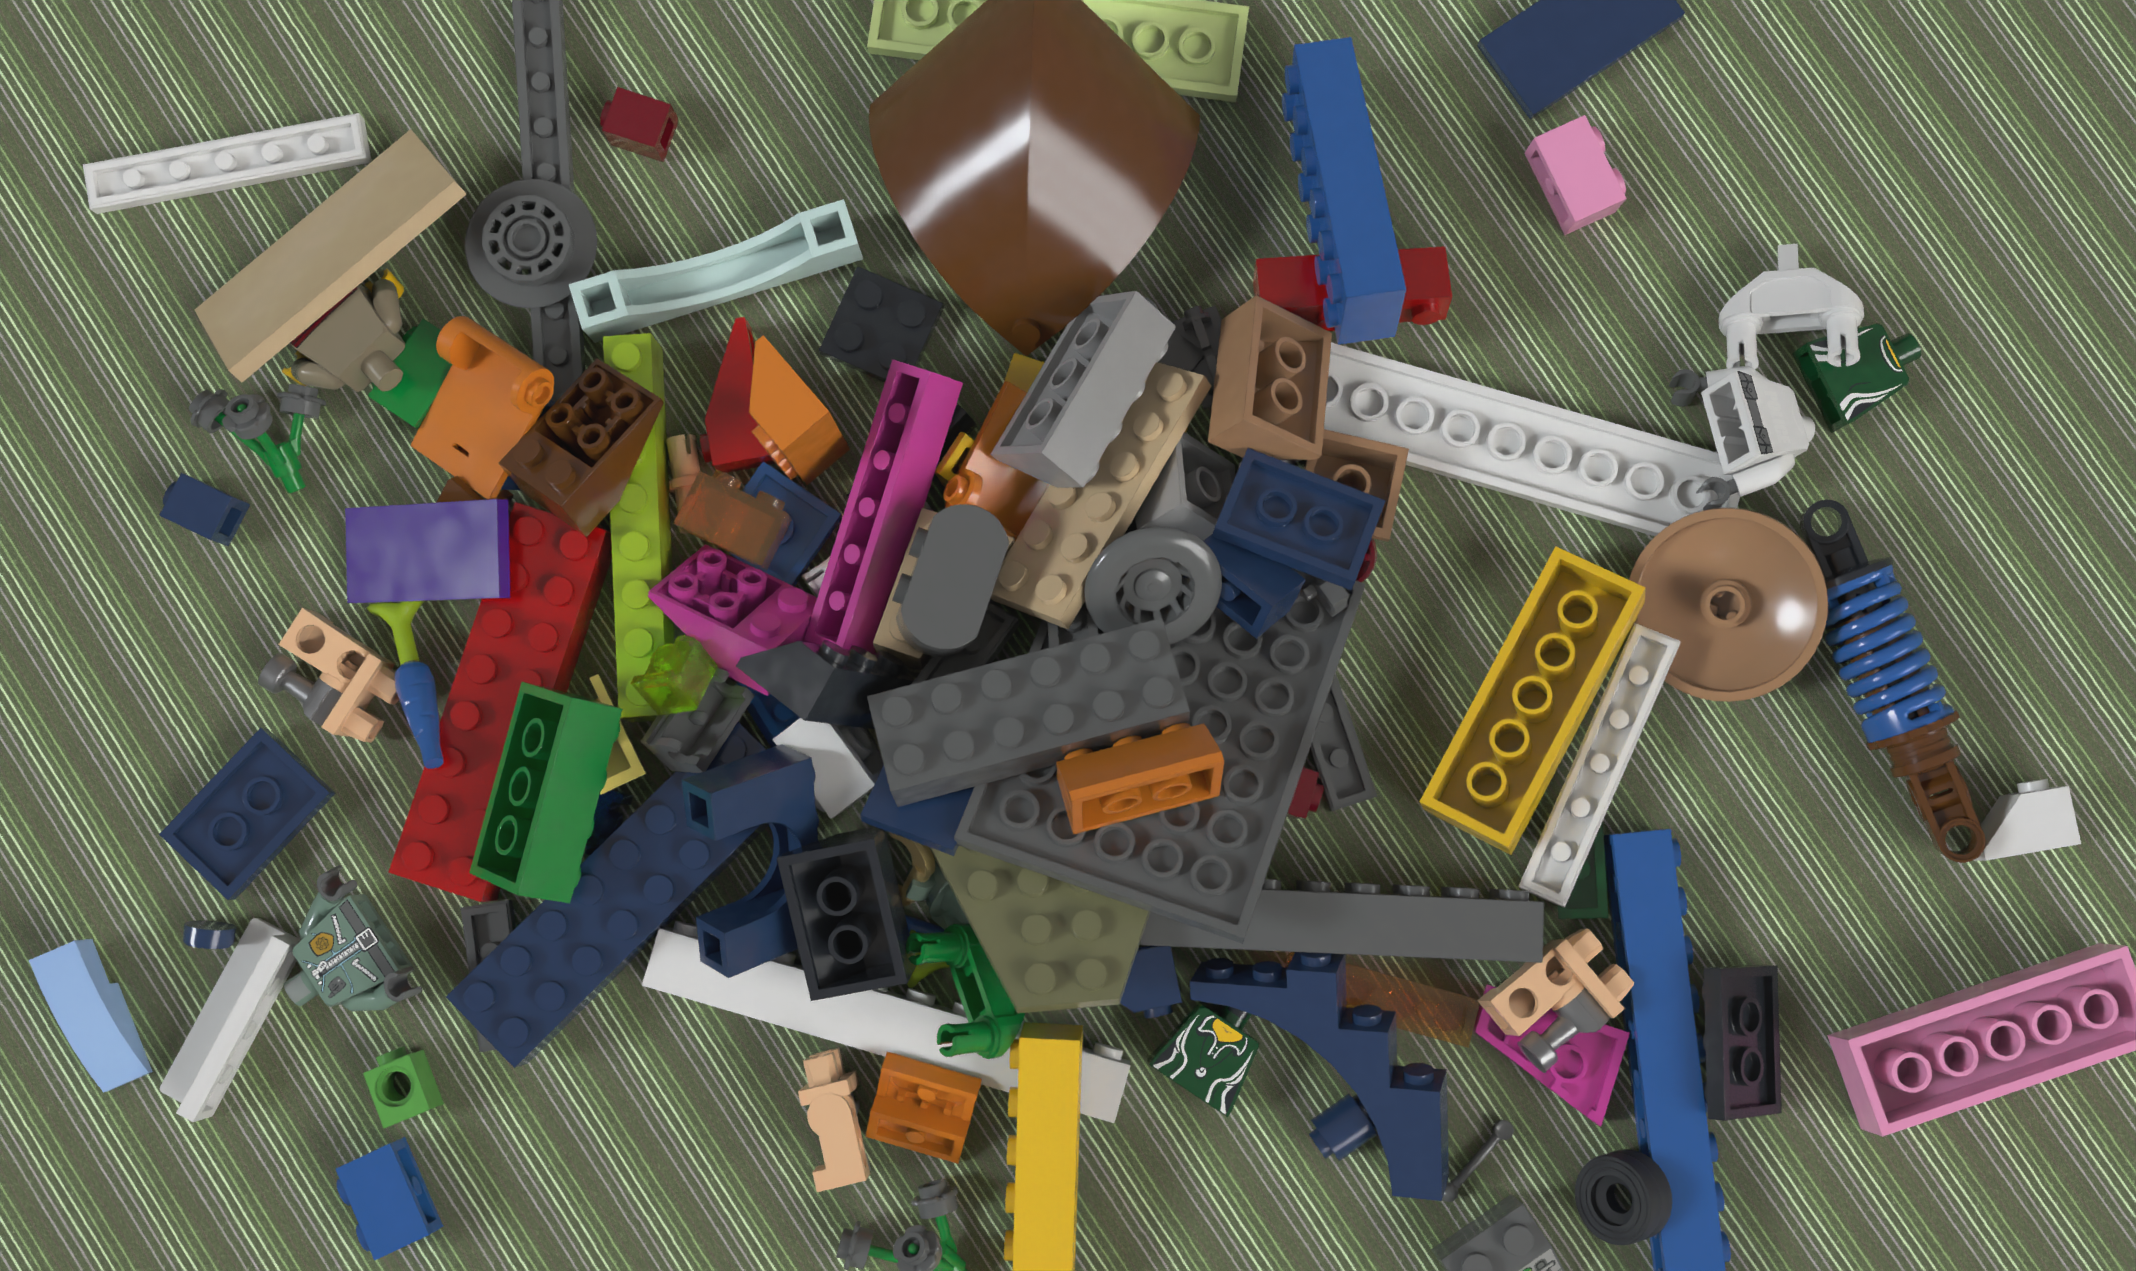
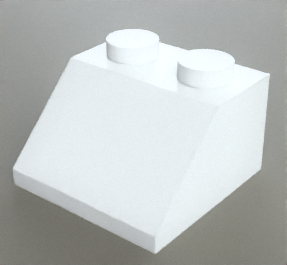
[772,718,884,819]

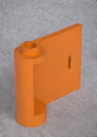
[410,316,554,500]
[943,381,1049,541]

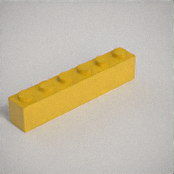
[1004,1022,1083,1271]

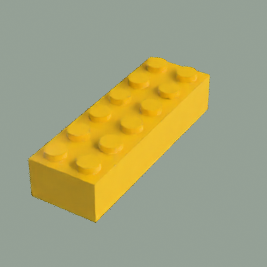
[1419,546,1646,855]

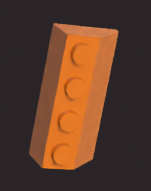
[749,335,850,485]

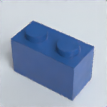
[336,1137,443,1261]

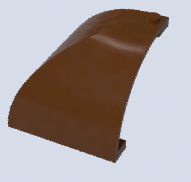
[869,0,1200,356]

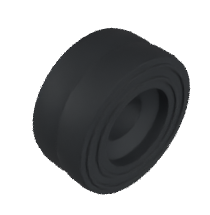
[1575,1149,1672,1245]

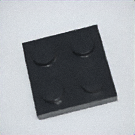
[819,266,944,382]

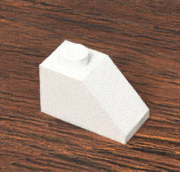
[1966,779,2081,861]

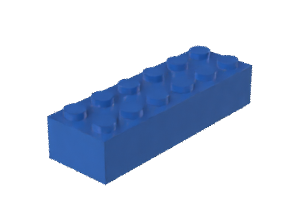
[1282,37,1406,345]

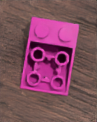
[648,544,817,696]

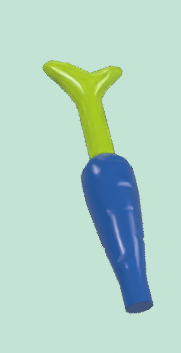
[367,601,444,769]

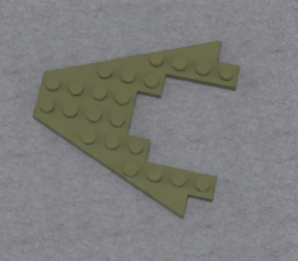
[866,665,1150,1013]

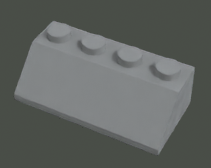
[990,291,1176,488]

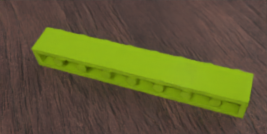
[603,333,677,723]

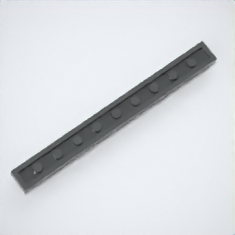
[512,0,586,402]

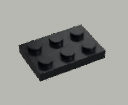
[1702,965,1782,1121]

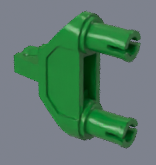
[906,923,1025,1059]

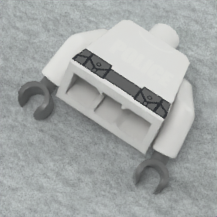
[1669,366,1815,510]

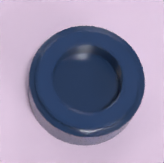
[182,920,236,949]

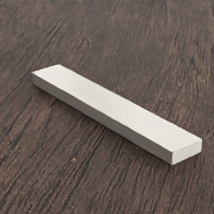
[83,113,371,214]
[1518,623,1681,908]

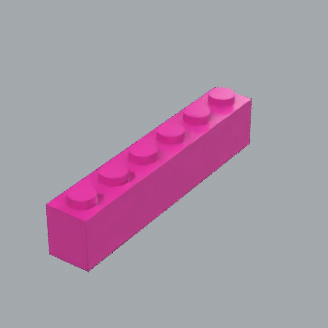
[804,359,963,654]

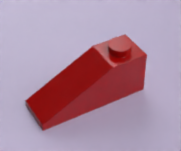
[700,317,776,474]

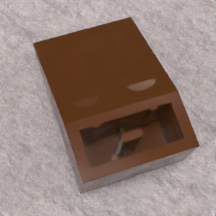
[498,358,664,537]

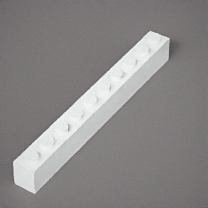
[642,921,1131,1123]

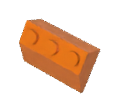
[1056,723,1224,835]

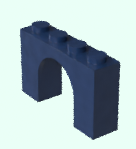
[682,744,819,978]

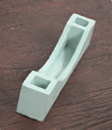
[569,199,863,343]

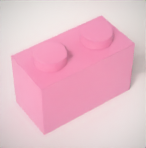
[1524,115,1627,235]

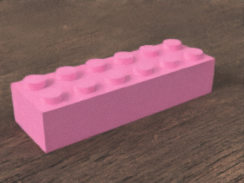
[1827,943,2136,1137]

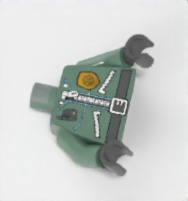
[284,865,422,1012]

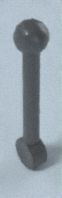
[1443,1119,1514,1202]

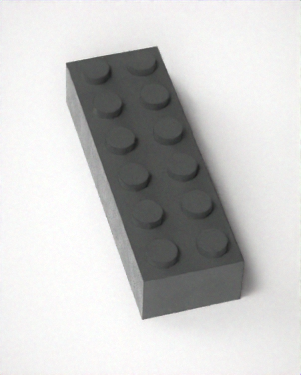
[867,618,1190,807]

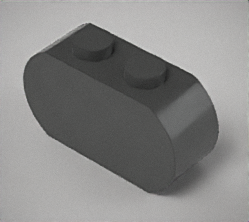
[892,504,1009,657]

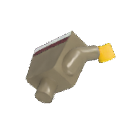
[282,268,405,392]

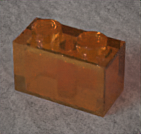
[674,470,792,571]

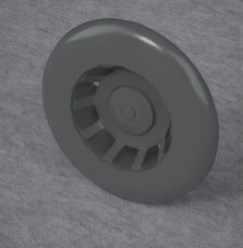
[465,179,597,308]
[1085,526,1222,644]

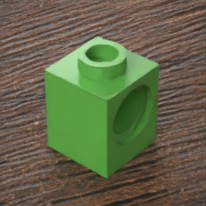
[363,1046,444,1128]

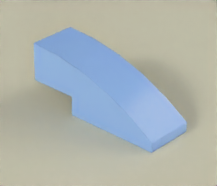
[29,939,153,1093]

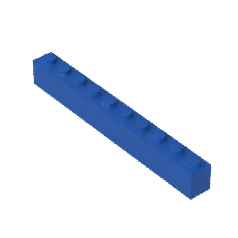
[1604,829,1731,1271]

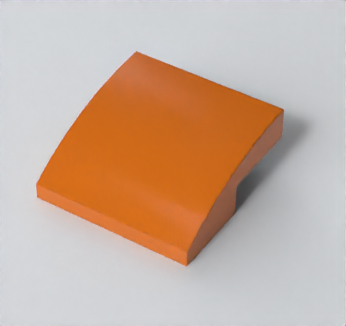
[865,1052,982,1164]

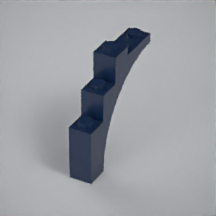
[1190,952,1449,1201]

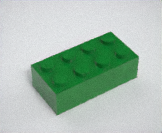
[469,682,623,903]

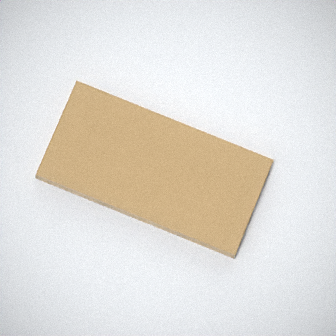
[195,129,466,382]

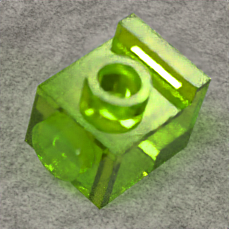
[631,635,718,715]

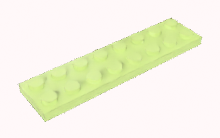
[867,0,1249,102]

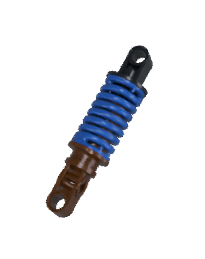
[1800,500,1986,863]

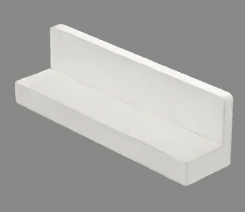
[160,918,301,1122]

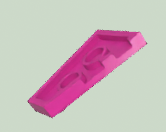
[1472,984,1630,1127]

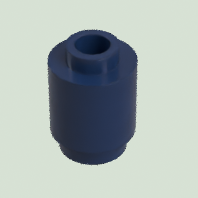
[1309,1093,1377,1161]

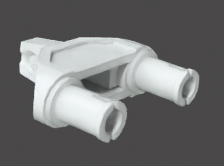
[1719,244,1864,369]

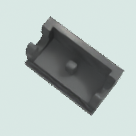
[640,664,755,773]

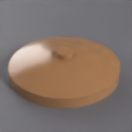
[1629,507,1828,702]

